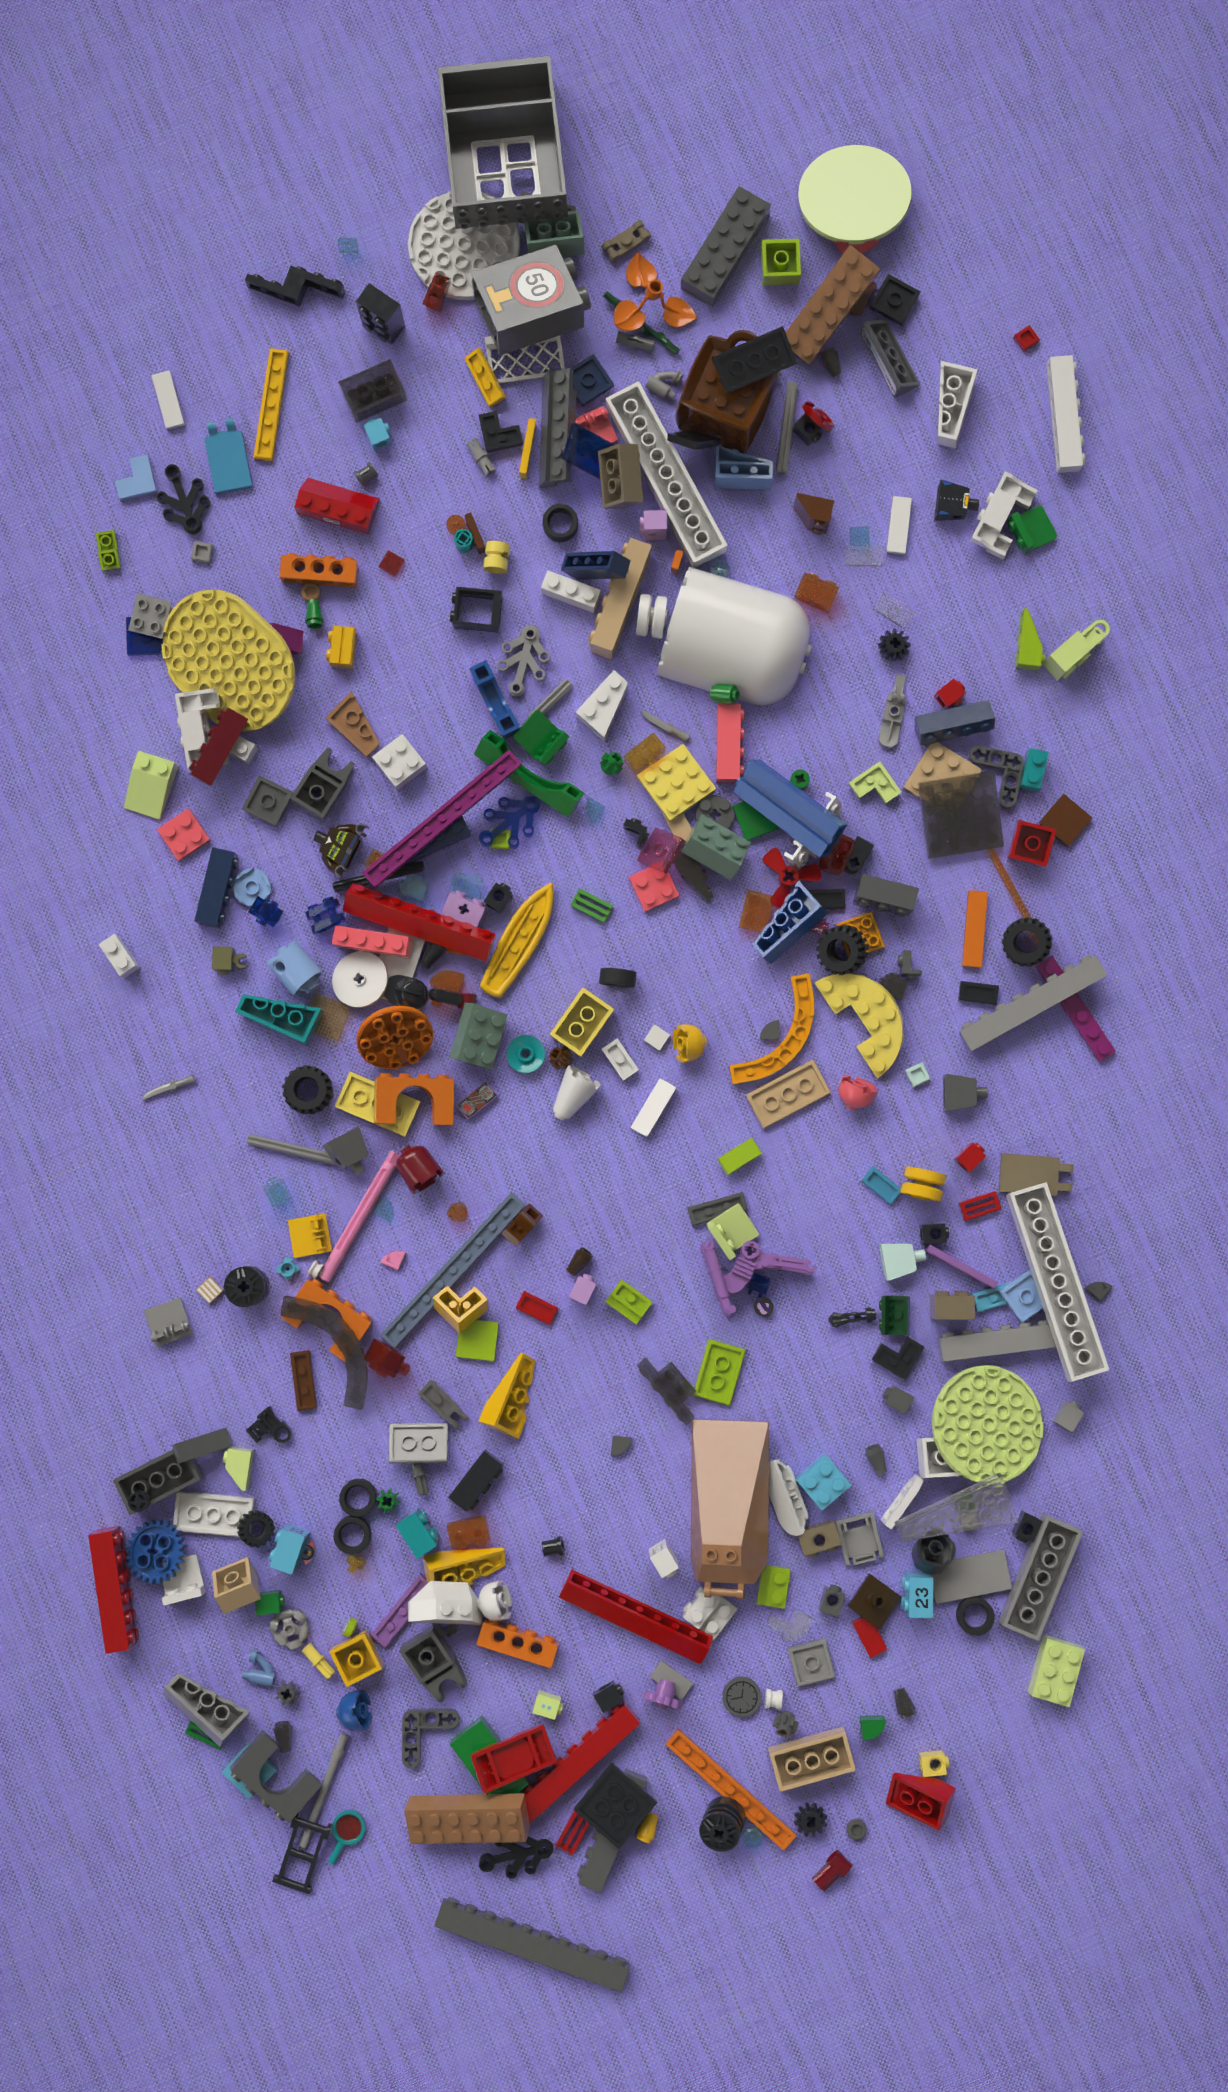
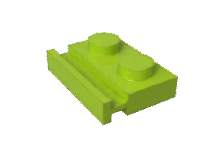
[605,1279,653,1325]
[756,1565,791,1609]

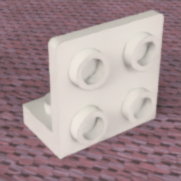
[162,1554,206,1606]

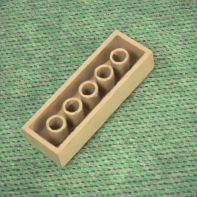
[588,537,652,660]

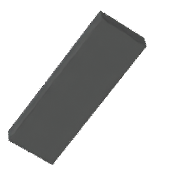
[687,1192,748,1226]
[172,1428,232,1464]

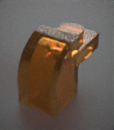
[429,970,465,1008]

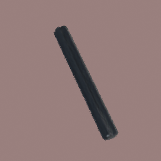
[333,861,425,892]

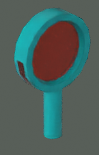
[328,1809,366,1865]

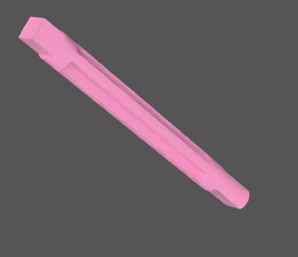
[318,1150,400,1282]

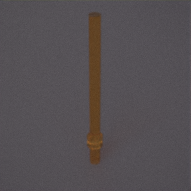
[986,846,1038,944]

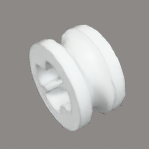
[307,1260,324,1279]

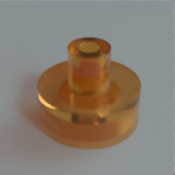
[446,515,466,535]
[447,1202,467,1222]

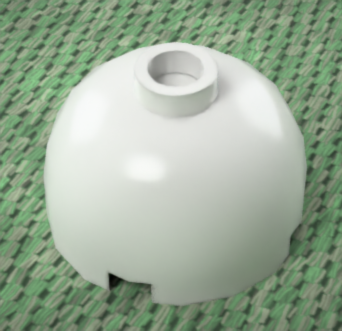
[477,1580,512,1621]

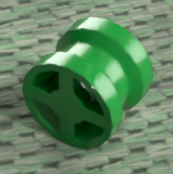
[790,769,810,790]

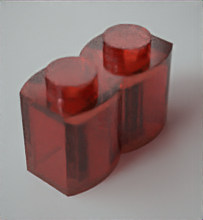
[819,834,854,875]

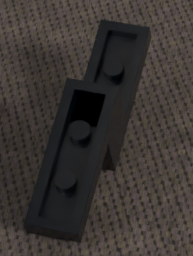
[245,265,345,306]

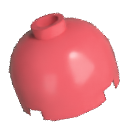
[838,1075,879,1110]

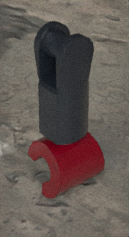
[428,989,477,1009]

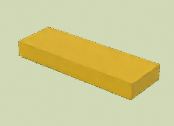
[464,348,506,408]
[519,418,537,480]

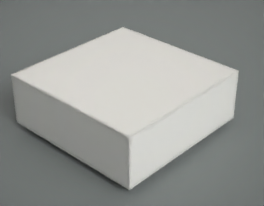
[644,1024,670,1051]

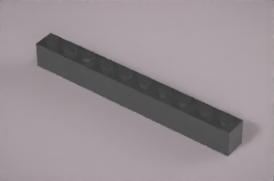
[434,1897,629,1992]

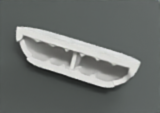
[769,1460,808,1536]

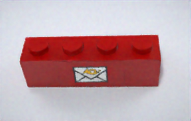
[294,478,380,535]

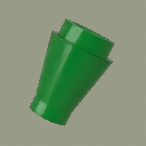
[305,599,324,629]

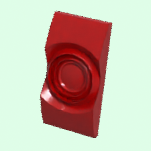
[470,1724,557,1794]

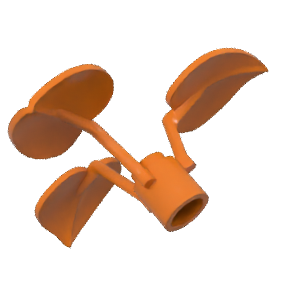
[614,252,697,331]

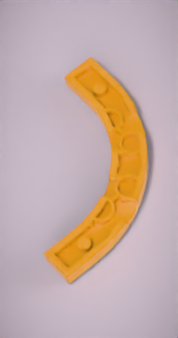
[729,973,814,1085]

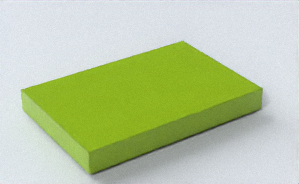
[693,1338,746,1406]

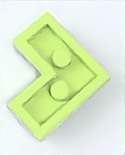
[848,762,902,804]

